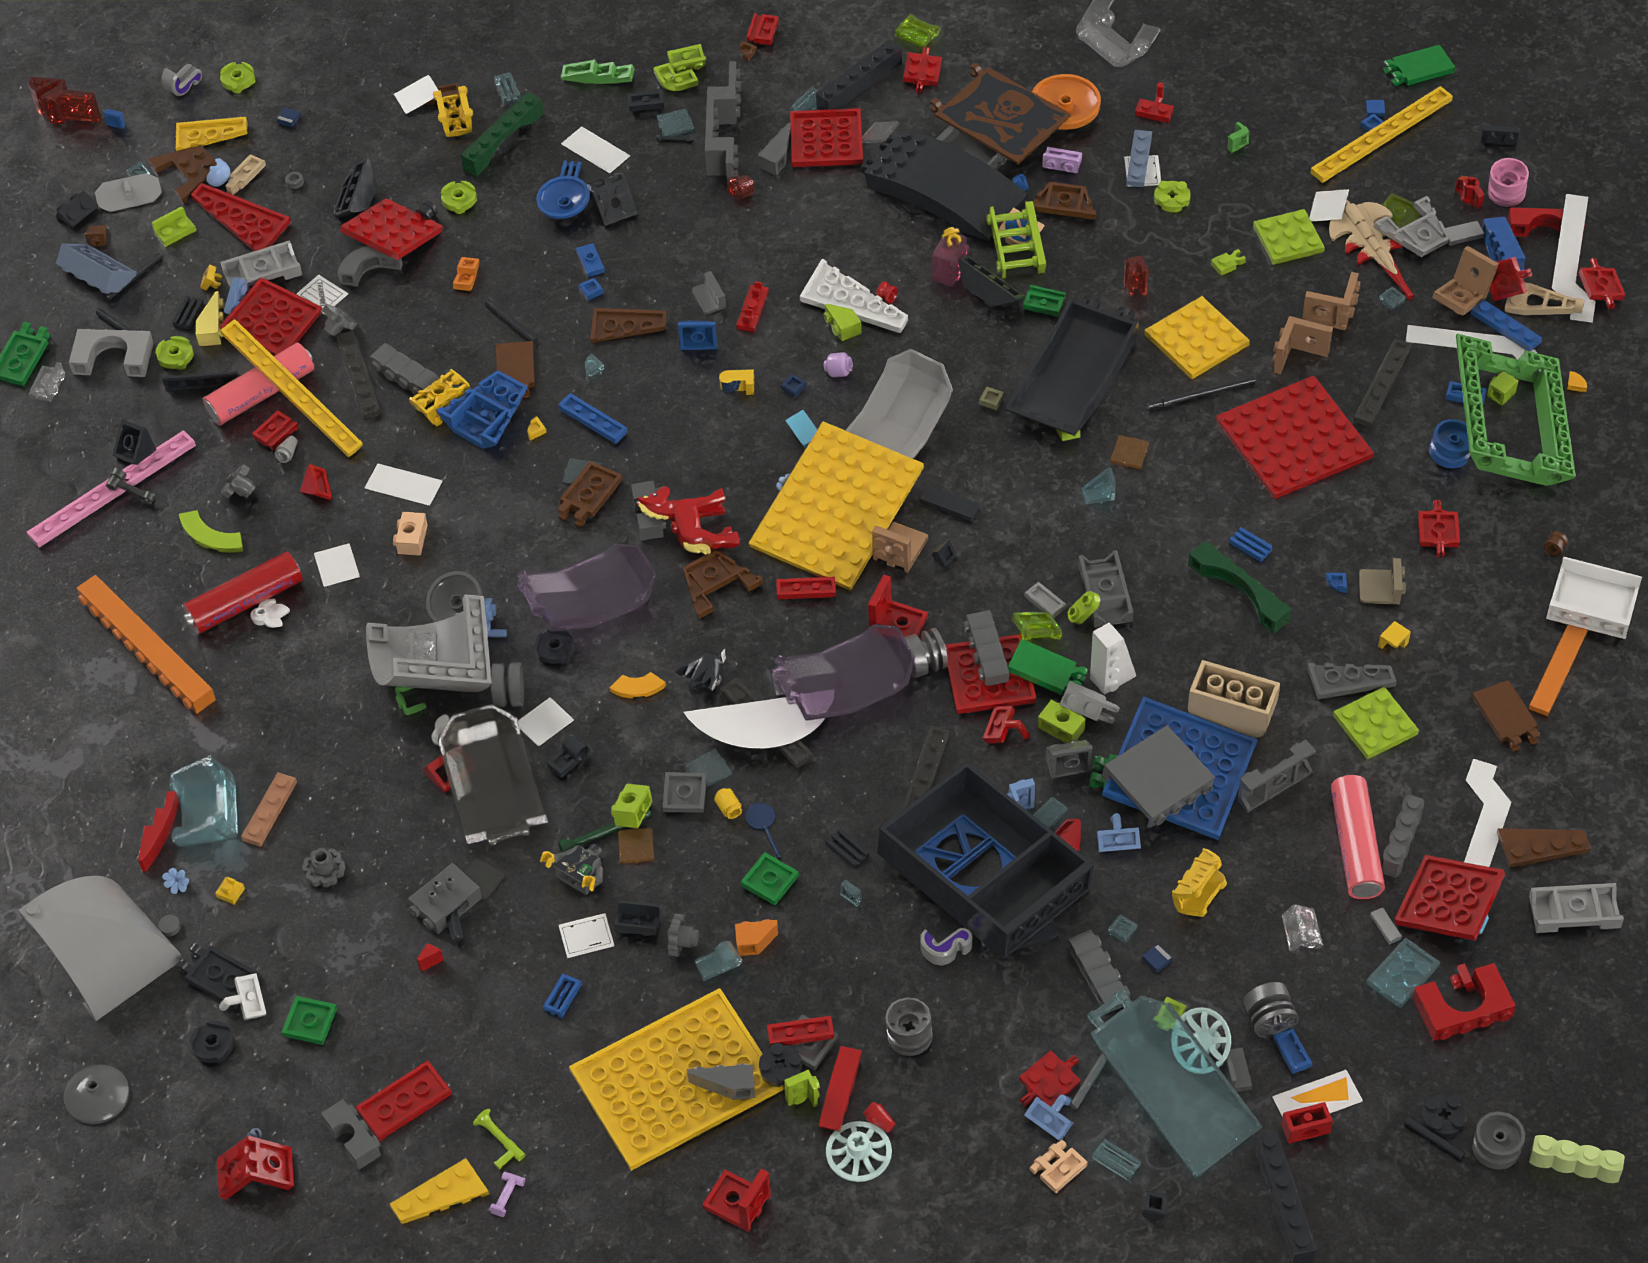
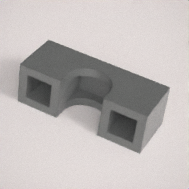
[631,481,666,541]
[321,1099,381,1170]

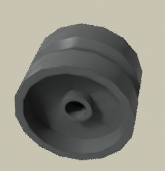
[491,662,524,707]
[1472,1111,1525,1170]

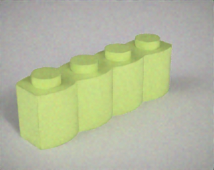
[1529,1135,1625,1183]

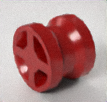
[876,281,898,304]

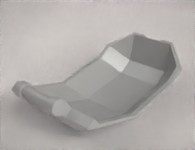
[845,349,953,459]

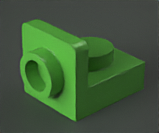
[1227,122,1250,153]

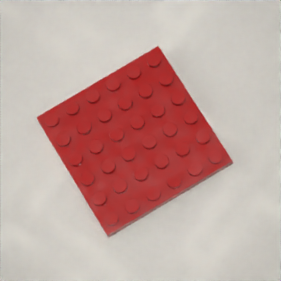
[1216,375,1374,499]

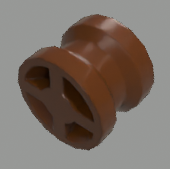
[1544,531,1568,556]

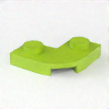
[653,63,698,91]

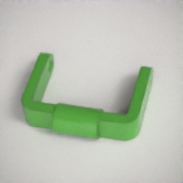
[395,687,426,715]

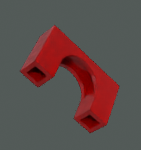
[1412,963,1516,1041]

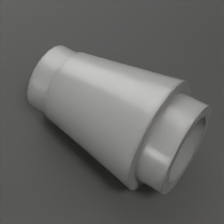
[275,436,298,463]

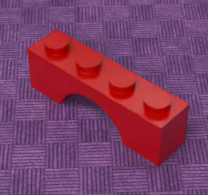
[1507,208,1585,237]

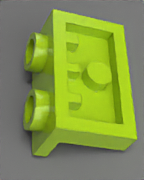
[152,207,196,247]
[785,1070,820,1107]

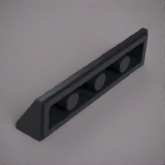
[162,371,240,391]

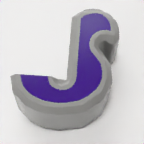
[162,64,202,96]
[920,928,972,966]

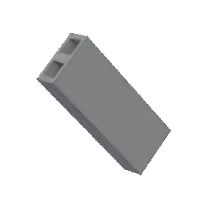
[1370,907,1402,944]

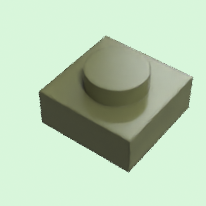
[979,387,1004,410]

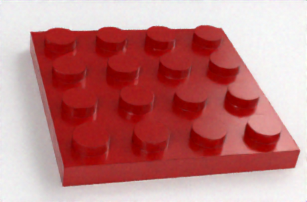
[790,108,863,167]
[340,198,442,260]
[220,277,323,356]
[945,634,1036,714]
[1394,855,1505,941]

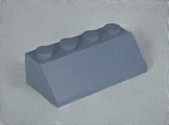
[56,244,137,294]

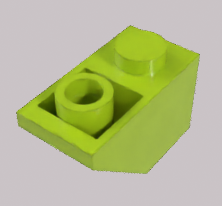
[823,304,861,341]

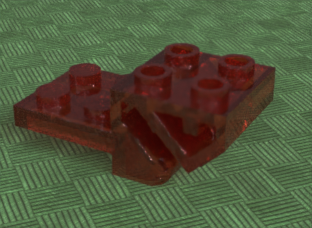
[28,77,101,124]

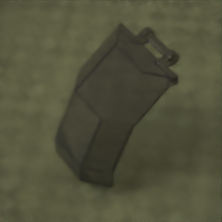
[438,704,547,846]

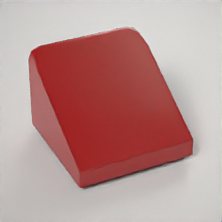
[417,943,443,971]

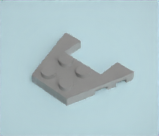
[1373,196,1450,257]

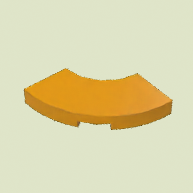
[609,672,666,699]

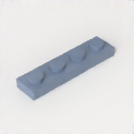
[1126,130,1152,187]

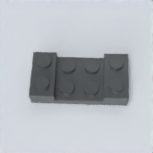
[1078,550,1134,627]
[1237,740,1316,813]

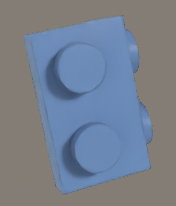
[1007,778,1035,810]

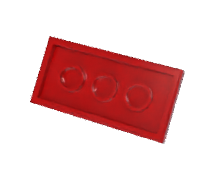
[355,1060,452,1141]

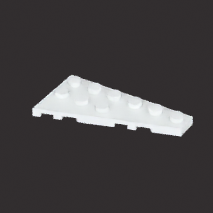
[800,259,908,333]

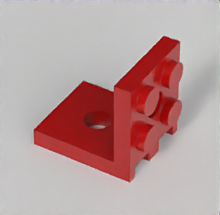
[868,575,928,643]
[217,1136,294,1199]
[702,1169,771,1232]

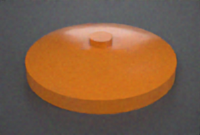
[1032,74,1101,130]

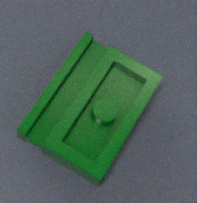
[1023,285,1066,317]

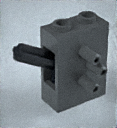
[408,863,482,942]

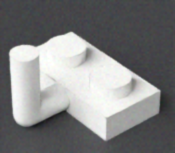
[219,974,266,1020]

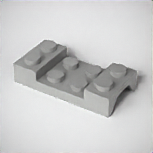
[220,241,302,292]
[1529,883,1624,933]

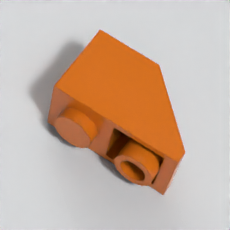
[735,919,778,956]

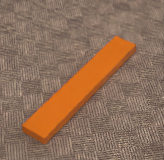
[1529,624,1588,716]

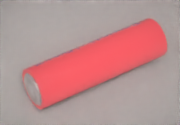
[203,343,314,426]
[1331,775,1385,899]

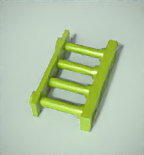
[986,201,1046,279]

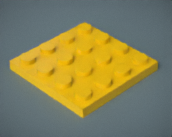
[1144,296,1250,379]

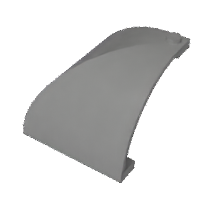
[366,594,492,692]
[19,876,183,1021]

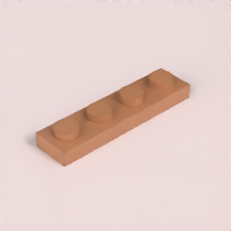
[241,772,297,847]

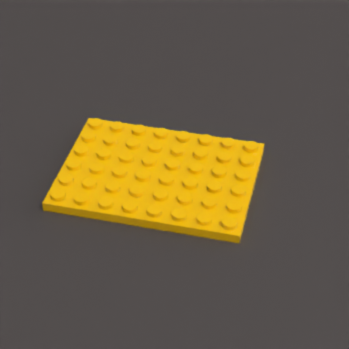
[749,421,924,591]
[569,988,784,1171]

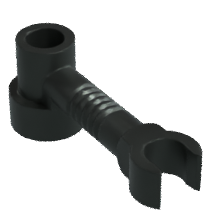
[106,468,155,505]

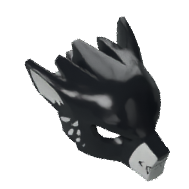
[674,646,726,692]

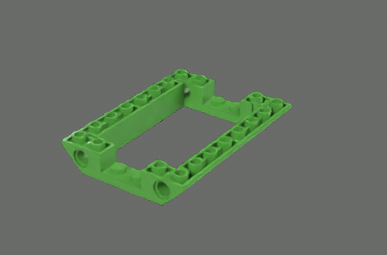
[1456,333,1576,486]

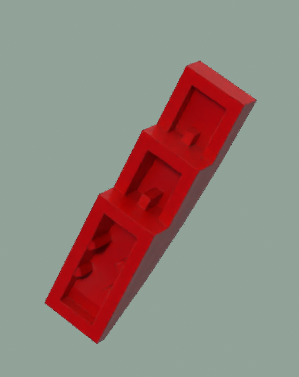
[138,791,179,872]
[819,1046,862,1132]

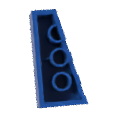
[1482,217,1525,271]

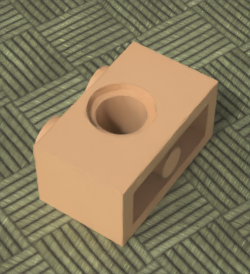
[393,512,428,556]

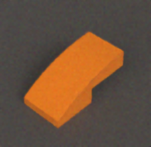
[453,257,479,291]

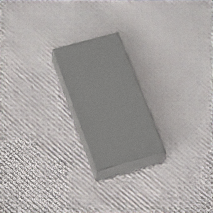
[1445,221,1484,246]
[1024,582,1066,619]

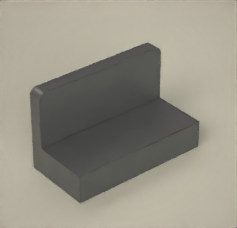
[692,271,726,315]
[1221,1043,1252,1093]

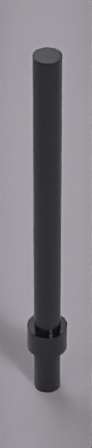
[1147,376,1255,409]

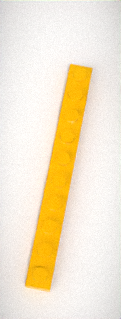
[1310,86,1453,183]
[221,319,363,457]

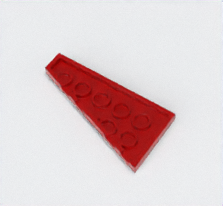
[191,183,291,251]

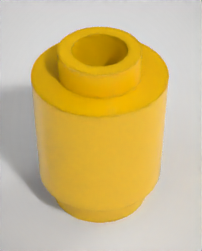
[714,788,742,819]

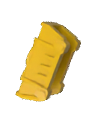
[433,86,473,137]
[409,369,470,426]
[1172,848,1227,917]

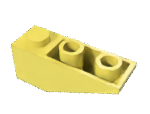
[196,291,224,346]

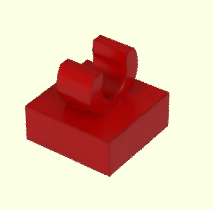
[1450,963,1476,993]

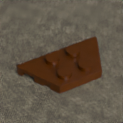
[1033,182,1096,220]

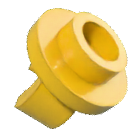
[942,227,961,247]

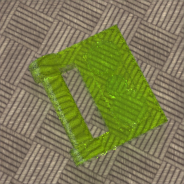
[895,14,941,47]
[1012,612,1062,640]

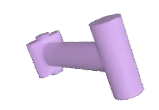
[490,1171,525,1217]

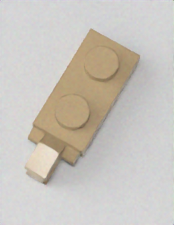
[226,155,266,195]

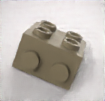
[1359,558,1406,604]

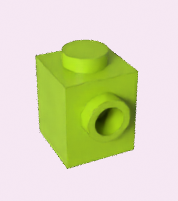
[1487,371,1518,405]

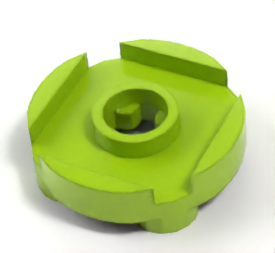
[220,62,255,93]
[441,181,477,214]
[1154,181,1190,212]
[156,336,194,370]

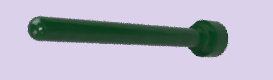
[558,809,651,852]

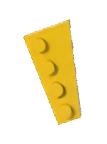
[176,117,247,151]
[390,1158,489,1224]

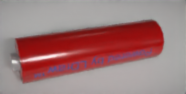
[183,551,303,634]

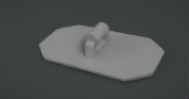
[95,173,162,212]

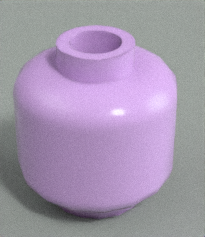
[824,352,853,378]

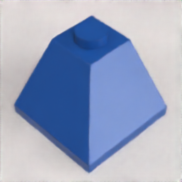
[678,320,717,350]

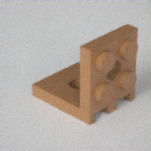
[1432,246,1499,315]
[1302,272,1361,330]
[1272,316,1333,375]
[872,521,928,573]

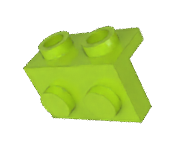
[667,44,706,73]

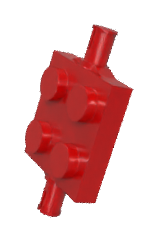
[903,47,942,94]
[1489,257,1532,301]
[1578,258,1626,309]
[1418,500,1460,557]
[1019,1050,1081,1107]

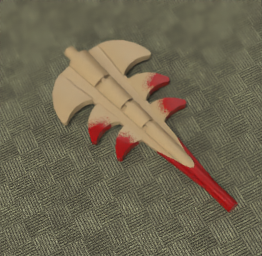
[1329,200,1414,300]

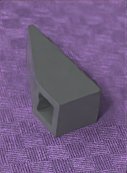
[757,123,791,176]
[687,1063,755,1100]

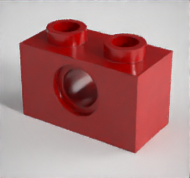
[1281,1102,1333,1144]

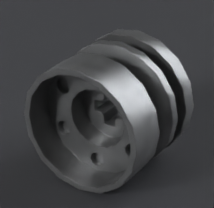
[902,628,948,678]
[1243,982,1299,1038]
[885,997,933,1056]

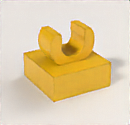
[200,265,222,291]
[215,877,245,904]

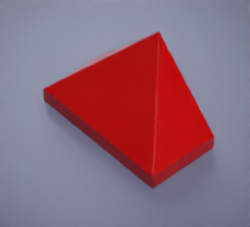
[300,464,332,500]
[1054,819,1081,851]

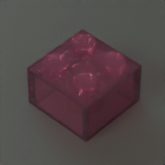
[932,234,969,286]

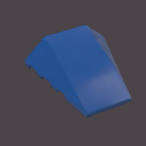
[436,370,528,449]

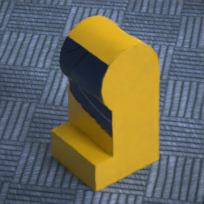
[719,370,754,395]

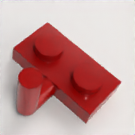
[1135,82,1174,123]
[983,706,1030,743]

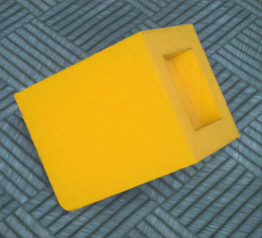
[1378,621,1411,649]

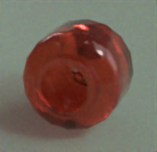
[728,174,755,200]

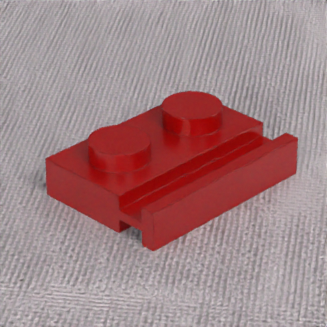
[747,13,779,45]
[252,410,299,450]

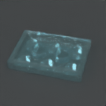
[1366,938,1440,1008]

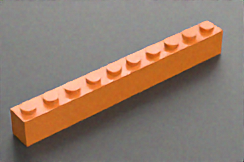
[77,575,216,714]

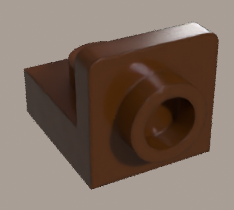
[85,225,108,246]

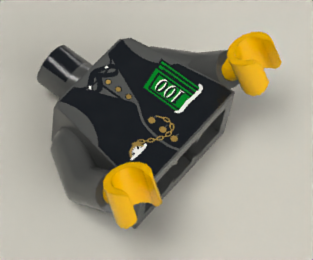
[540,844,603,895]

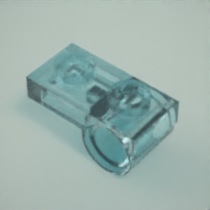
[695,941,742,981]

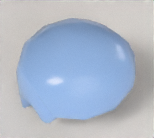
[206,158,230,187]

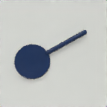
[745,803,781,859]

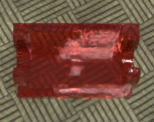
[1123,255,1149,296]

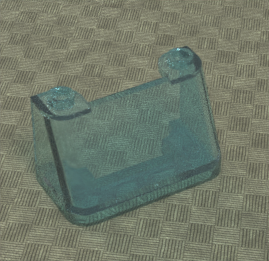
[170,756,237,847]

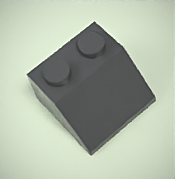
[1046,740,1093,778]

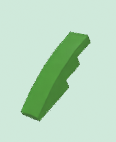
[561,60,634,84]

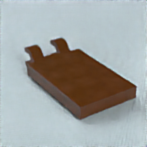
[496,341,535,398]
[557,461,623,527]
[1472,680,1540,752]

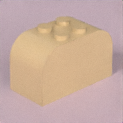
[1188,660,1280,738]

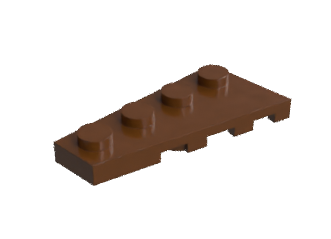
[590,308,667,343]
[1497,828,1591,868]

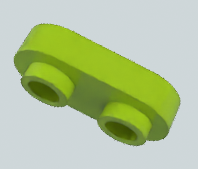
[1068,591,1100,624]

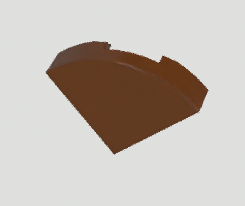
[740,41,757,61]

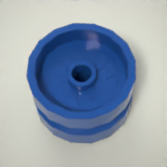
[1429,419,1471,469]

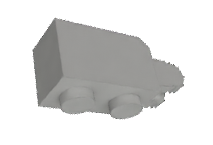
[1060,681,1120,724]

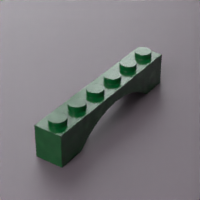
[461,92,543,177]
[1188,540,1292,634]

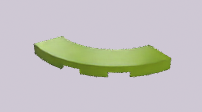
[179,510,243,553]

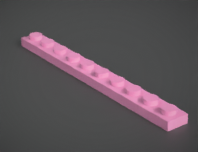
[27,430,196,547]

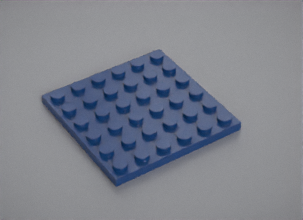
[1102,696,1258,840]

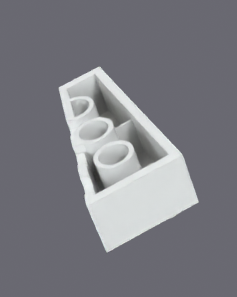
[1090,623,1136,695]

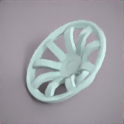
[1172,1007,1231,1073]
[826,1121,892,1182]

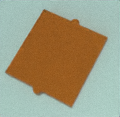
[1110,435,1149,469]
[618,828,654,864]

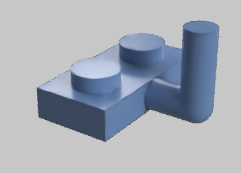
[224,277,248,314]
[484,598,507,637]
[1097,813,1141,852]
[1024,1095,1073,1140]

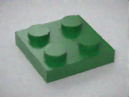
[741,852,799,905]
[282,996,337,1045]

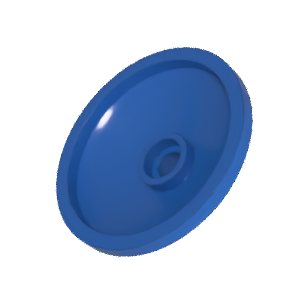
[536,176,590,219]

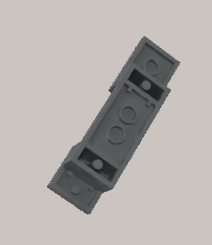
[705,61,741,188]

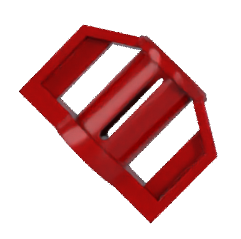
[1455,176,1484,209]

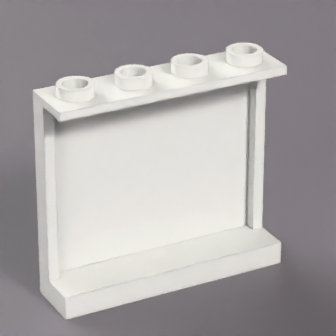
[1546,557,1642,639]

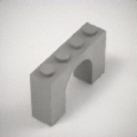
[69,329,153,377]

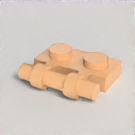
[1029,1140,1088,1193]

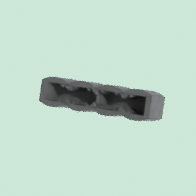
[369,343,439,396]
[964,610,1009,686]
[1381,795,1424,878]
[1067,930,1130,1014]

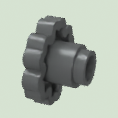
[321,303,358,336]
[221,463,255,499]
[302,848,346,887]
[667,914,699,957]

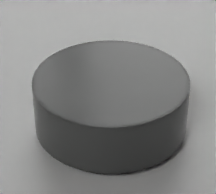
[285,172,304,189]
[158,915,181,936]

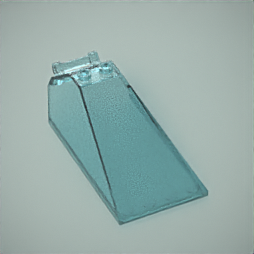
[1087,990,1262,1178]

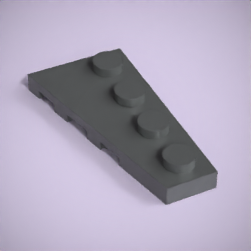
[1307,663,1397,699]

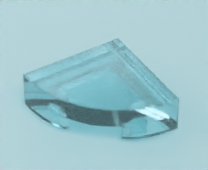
[585,354,604,377]

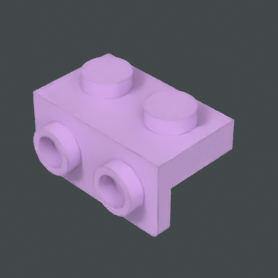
[1043,147,1082,173]

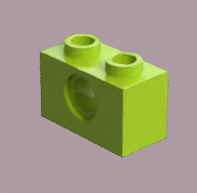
[1038,700,1086,743]
[611,784,653,828]

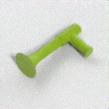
[473,1109,526,1170]

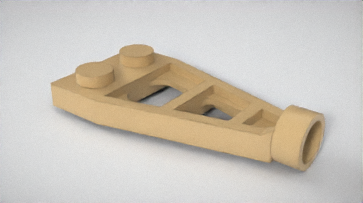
[1505,283,1584,315]

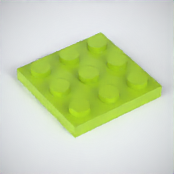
[1253,209,1325,265]
[1333,687,1419,760]

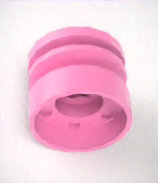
[1488,158,1529,207]

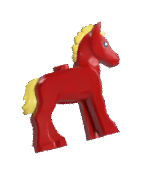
[637,486,740,555]

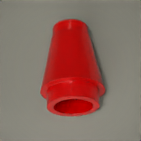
[863,1101,896,1133]

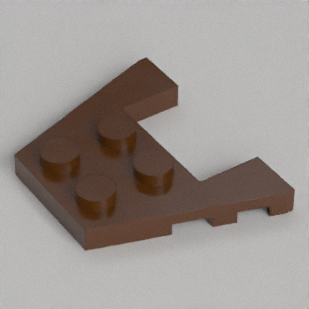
[148,145,217,204]
[683,549,763,619]

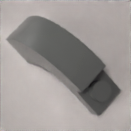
[337,246,402,286]

